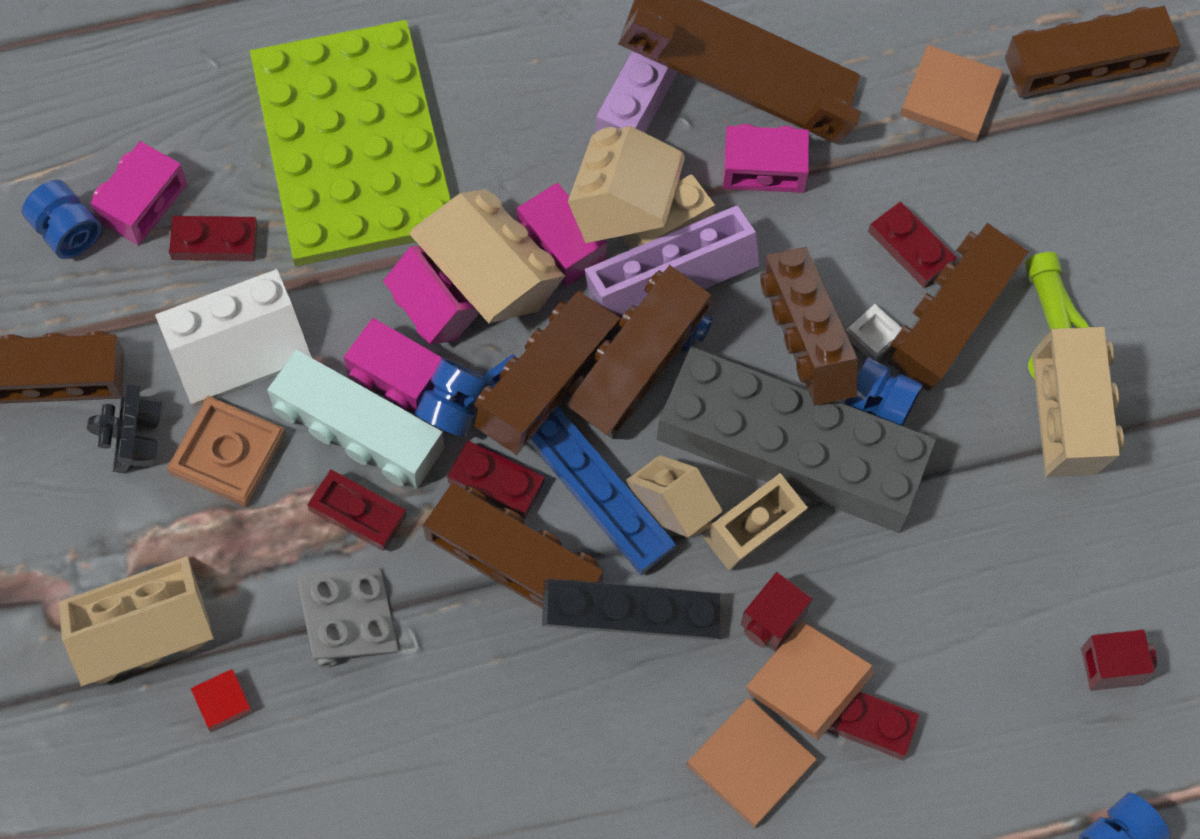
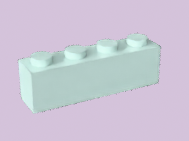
[267,349,445,489]

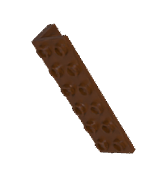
[618,0,861,144]

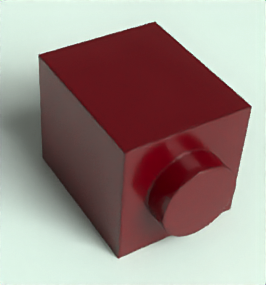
[740,571,812,652]
[1081,629,1157,691]

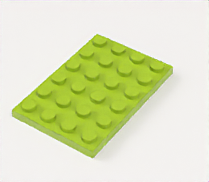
[249,20,450,267]

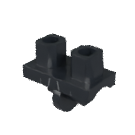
[87,384,162,474]

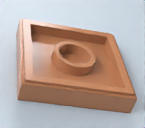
[900,45,1003,142]
[166,396,286,507]
[746,621,875,740]
[686,697,817,828]

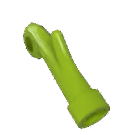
[1025,252,1090,379]

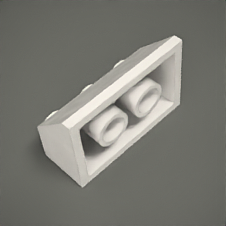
[155,269,312,408]

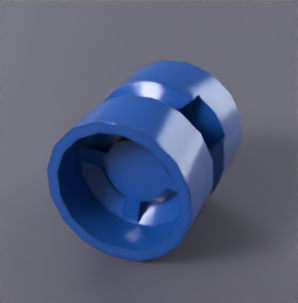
[21,180,102,259]
[415,358,492,437]
[844,358,923,426]
[1079,792,1170,839]

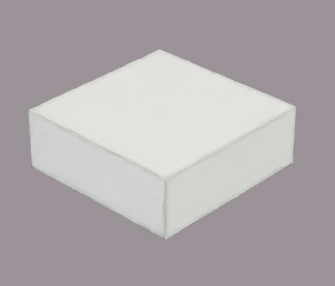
[845,304,901,362]

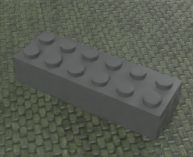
[657,347,936,533]

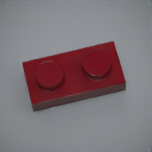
[868,201,957,288]
[169,216,258,261]
[447,440,545,519]
[307,469,407,552]
[827,691,920,760]

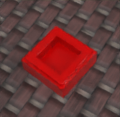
[190,669,252,732]

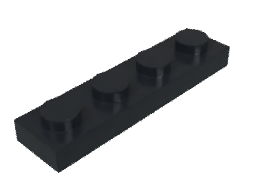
[542,579,720,640]

